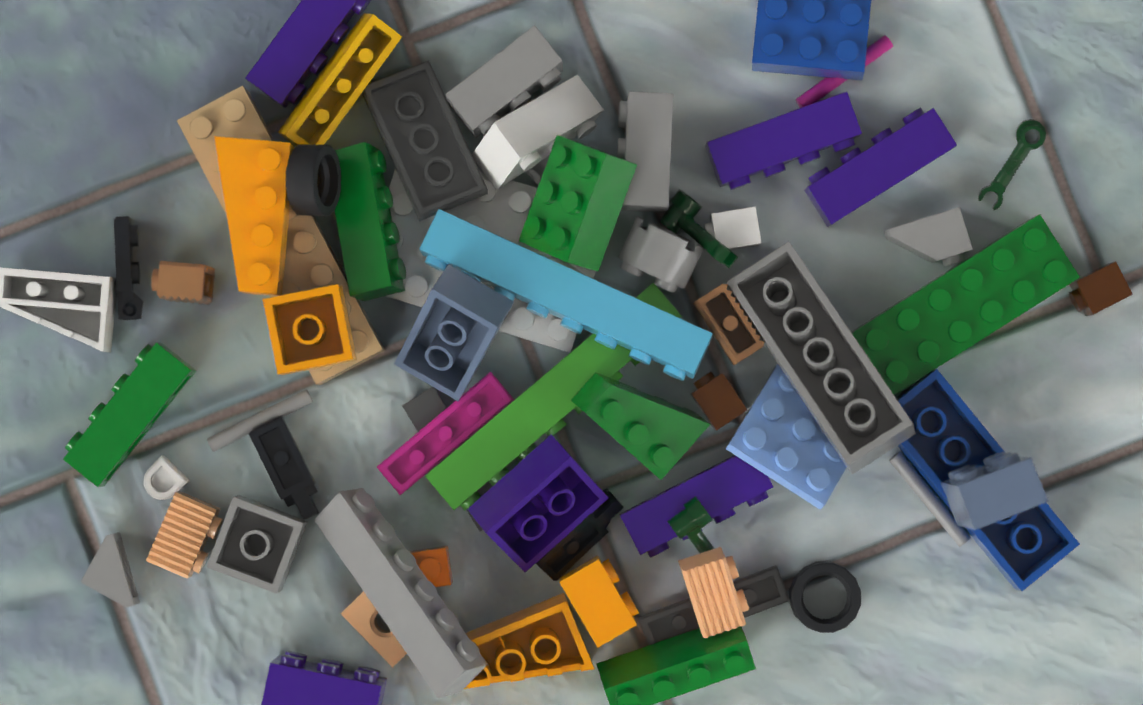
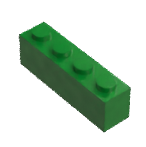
[335,142,406,302]
[63,342,196,487]
[596,626,756,705]

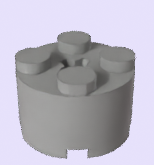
[618,216,704,293]

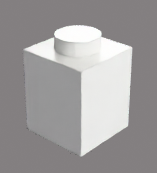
[704,206,762,250]

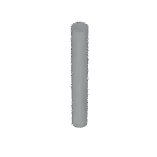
[207,389,313,452]
[889,451,971,547]

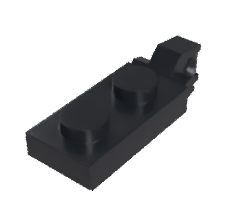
[114,216,144,320]
[248,417,319,520]
[536,488,624,581]

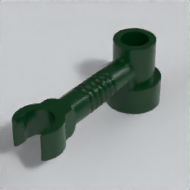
[978,119,1046,210]
[659,189,738,269]
[667,496,715,553]

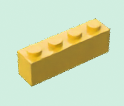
[277,13,402,147]

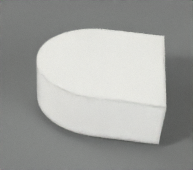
[144,455,190,500]

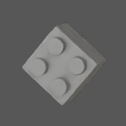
[207,495,308,594]

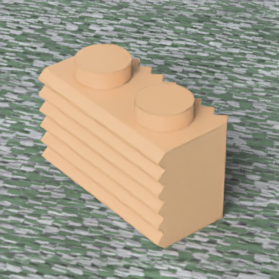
[146,491,223,579]
[678,547,749,638]

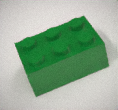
[519,135,637,271]

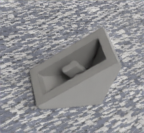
[81,532,140,608]

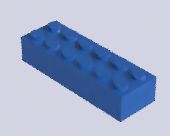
[896,369,1080,592]

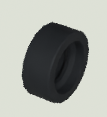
[286,144,341,216]
[789,561,861,633]

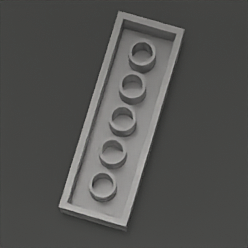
[726,242,916,475]

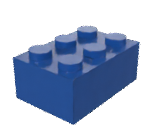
[752,0,871,81]

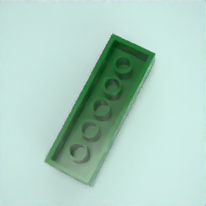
[851,214,1080,395]

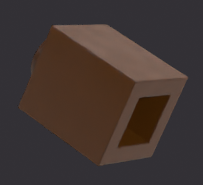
[1069,261,1133,316]
[690,371,747,431]

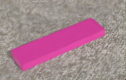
[377,372,514,495]

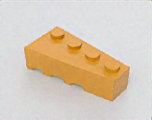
[214,136,295,296]
[464,593,594,689]

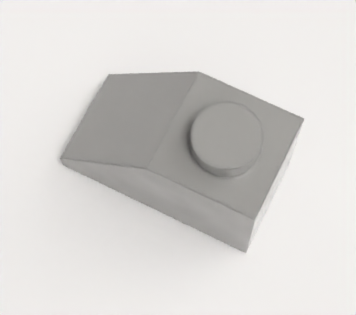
[884,207,973,267]

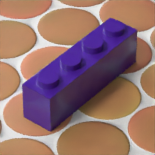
[245,0,371,109]
[705,92,862,190]
[804,107,957,227]
[619,455,773,558]

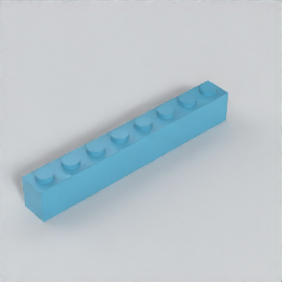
[419,209,713,381]

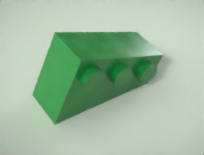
[571,372,710,480]

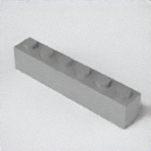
[315,488,488,698]

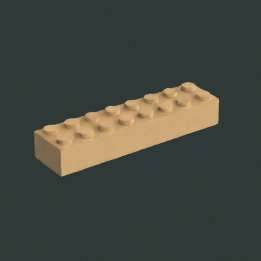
[176,86,386,385]

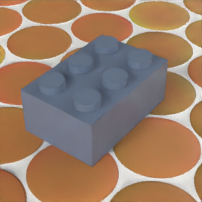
[394,264,514,401]
[941,451,1048,530]

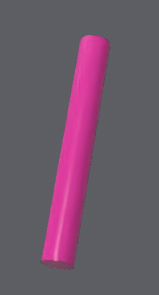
[795,35,893,108]

